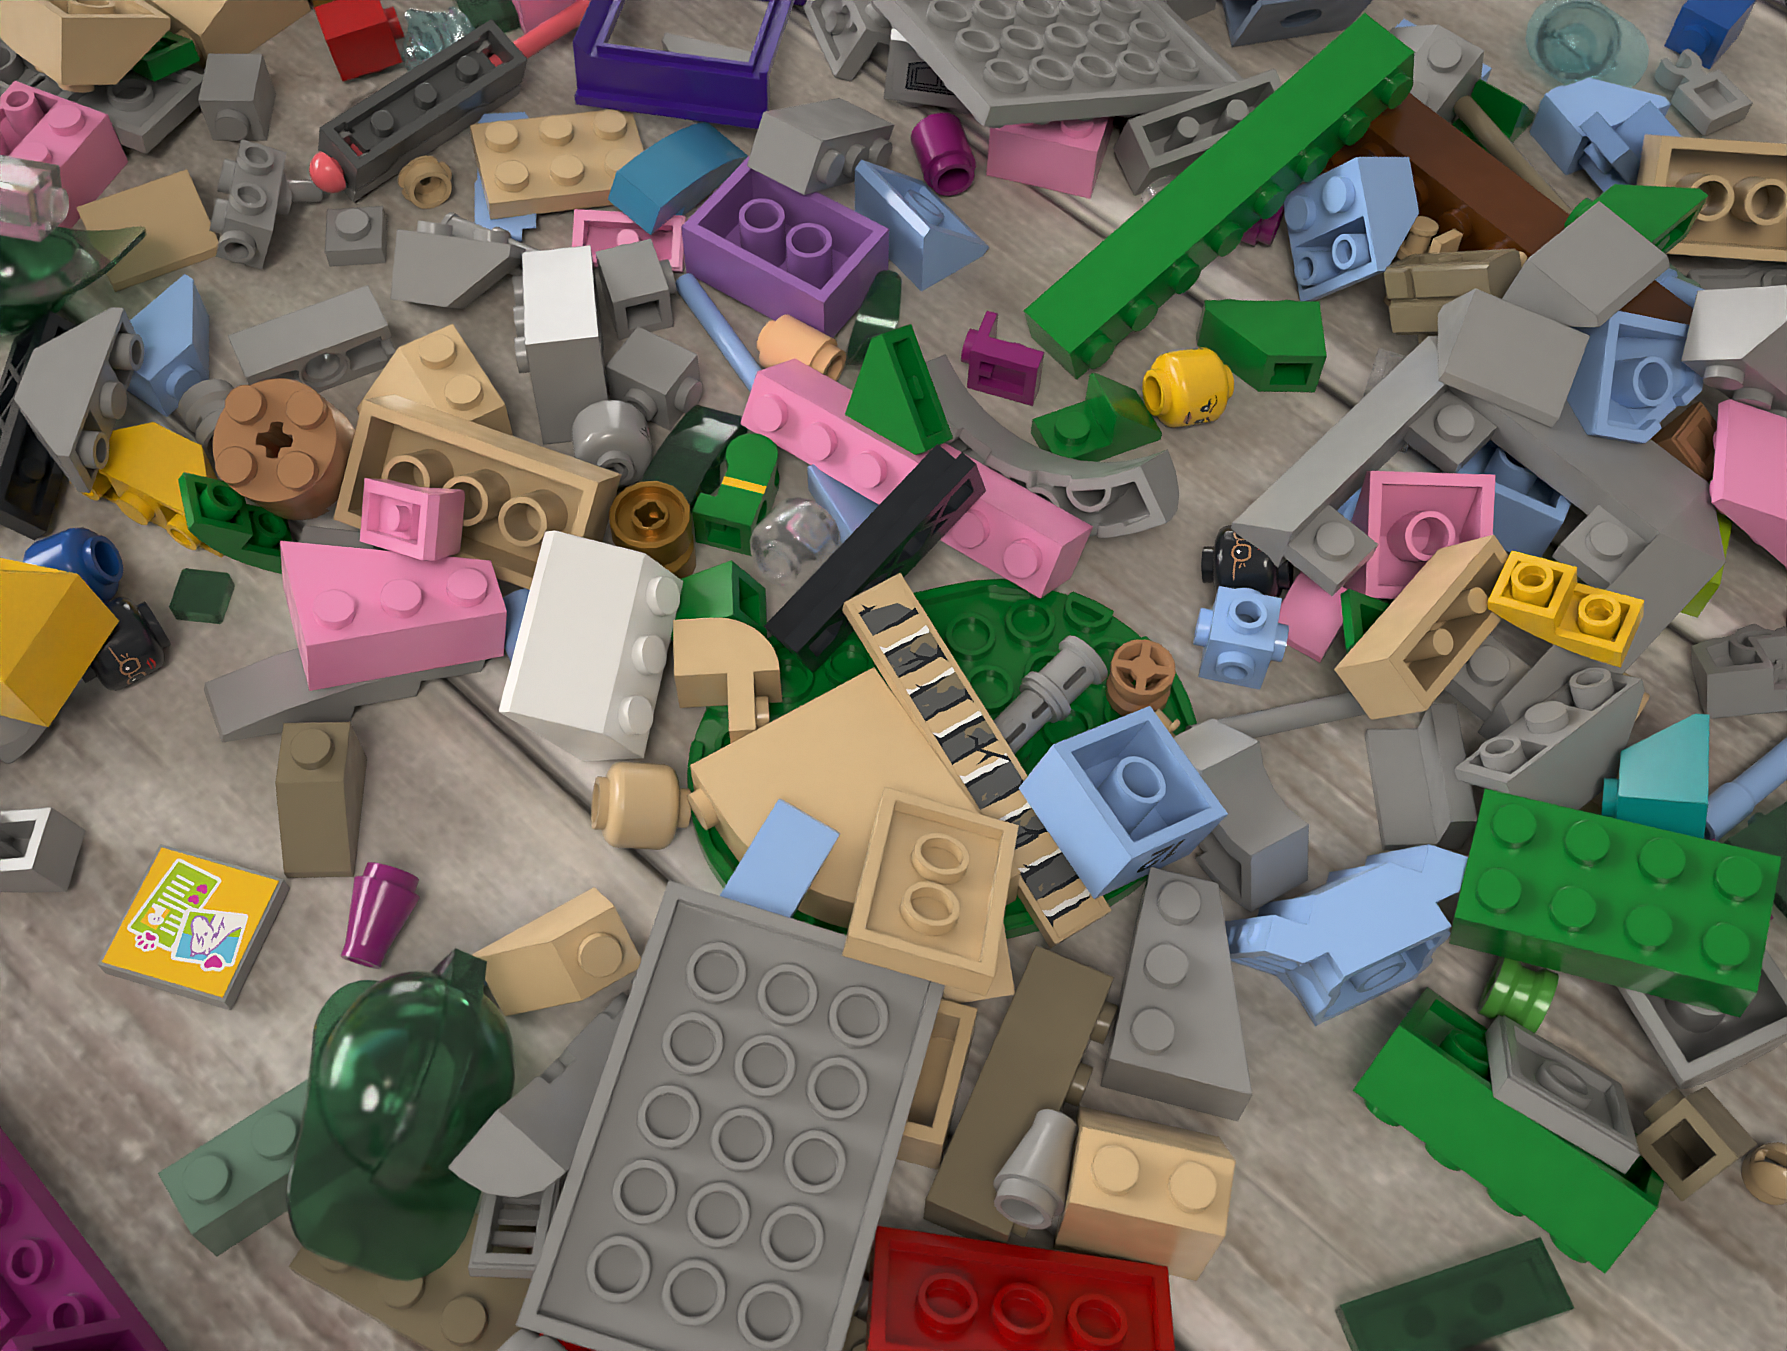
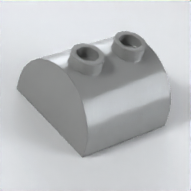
[1616,948,1787,1089]

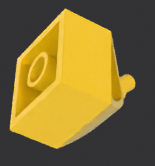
[0,558,119,727]

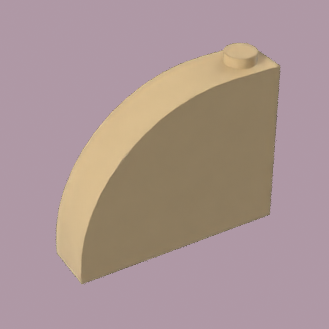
[687,667,1021,929]

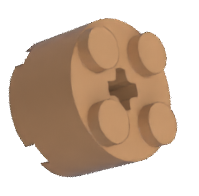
[212,378,355,520]

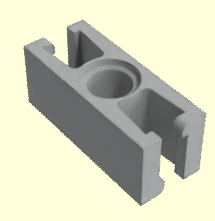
[228,285,396,393]

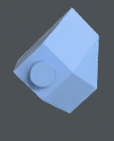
[1566,311,1703,444]

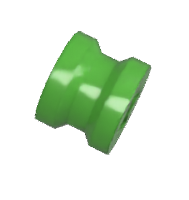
[1477,957,1559,1033]

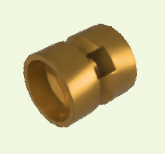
[609,481,696,579]

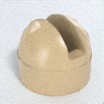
[1741,1142,1787,1205]

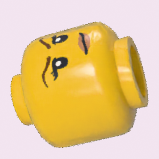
[1142,347,1234,428]

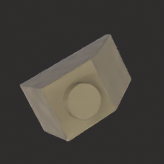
[275,722,367,878]

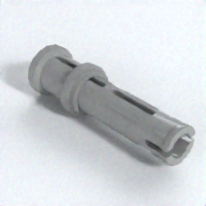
[993,635,1108,755]

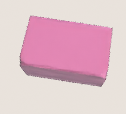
[1278,571,1348,663]

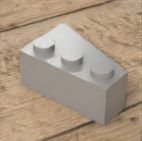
[512,245,609,445]

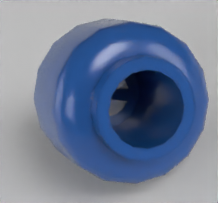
[23,527,124,604]

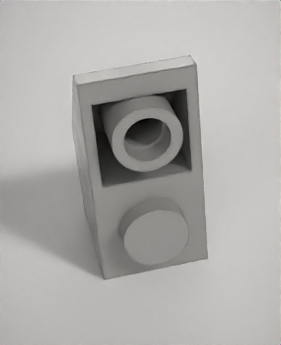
[390,221,526,309]

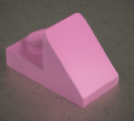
[360,478,465,561]

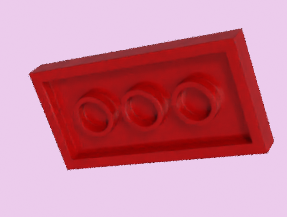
[865,1225,1175,1351]

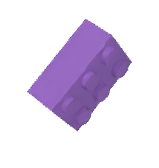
[681,156,889,338]

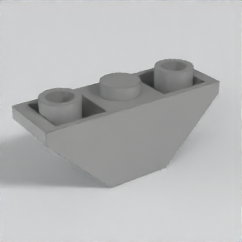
[14,307,144,493]
[1454,667,1645,810]

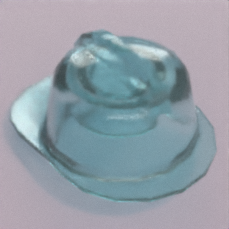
[1525,0,1649,88]

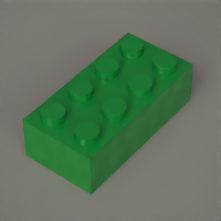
[1449,789,1781,1018]

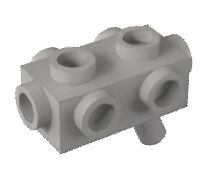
[209,139,322,269]

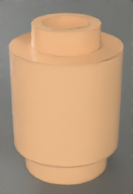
[756,314,846,382]

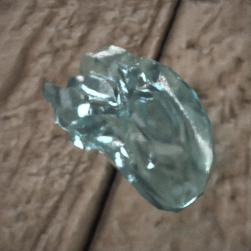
[402,6,475,71]

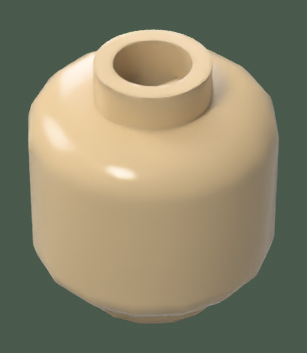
[591,761,691,850]

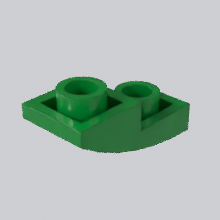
[178,472,293,574]

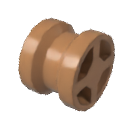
[1106,640,1176,716]

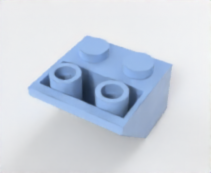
[1283,157,1419,301]

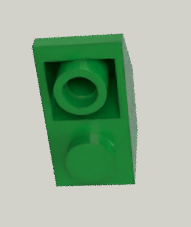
[1196,299,1327,392]

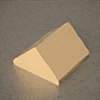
[76,169,218,292]

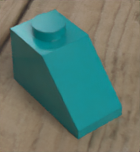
[1602,714,1710,839]

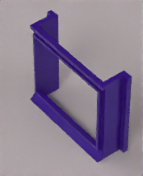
[572,0,807,129]

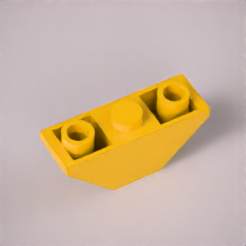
[69,422,224,558]

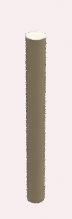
[1453,96,1573,215]

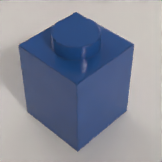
[1664,0,1757,70]

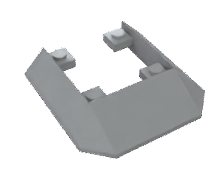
[1231,336,1726,740]

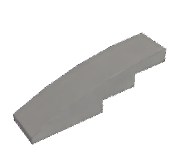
[204,648,485,743]

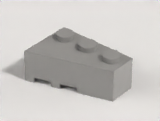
[1100,867,1252,1121]

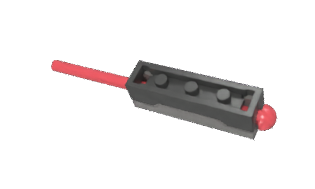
[309,0,590,202]

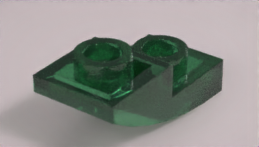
[641,404,748,513]

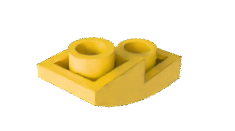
[1487,550,1644,668]

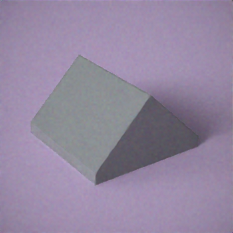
[1502,201,1670,327]
[1438,288,1590,428]

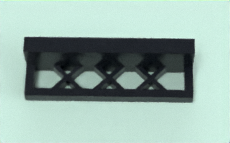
[0,311,77,540]
[764,444,986,673]

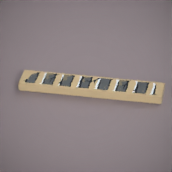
[842,573,1112,949]

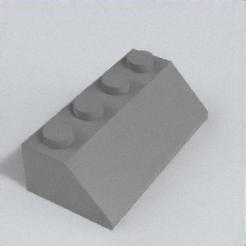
[1681,285,1787,418]

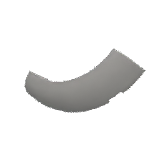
[926,354,1179,538]
[448,975,636,1198]

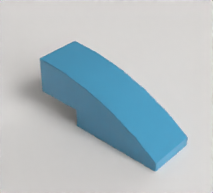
[608,122,748,235]

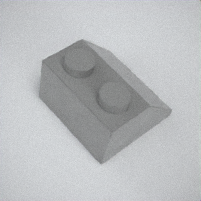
[1389,25,1484,123]

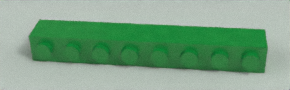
[1023,13,1415,380]

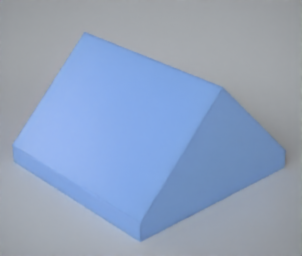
[855,160,989,292]

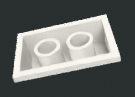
[499,530,683,761]

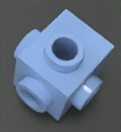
[1193,586,1289,690]

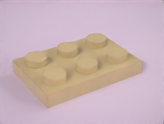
[470,109,644,219]
[842,787,1019,997]

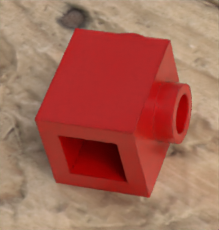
[314,0,405,82]

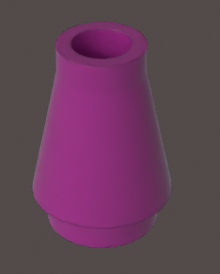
[340,862,420,969]

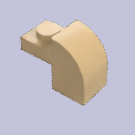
[673,618,782,743]

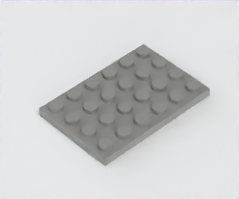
[872,0,1243,128]
[516,880,945,1351]

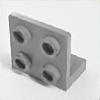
[803,0,892,81]

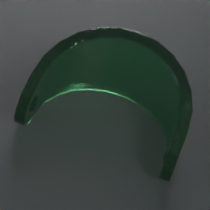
[845,270,902,367]

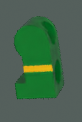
[692,433,780,557]

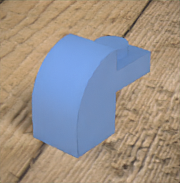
[1578,101,1682,192]

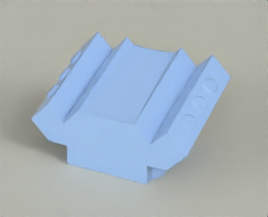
[1225,844,1468,1026]

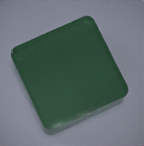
[169,568,235,624]

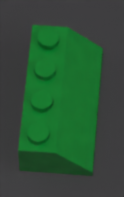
[1353,987,1664,1274]

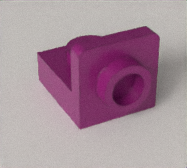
[961,311,1044,406]

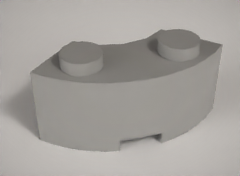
[1173,718,1309,912]

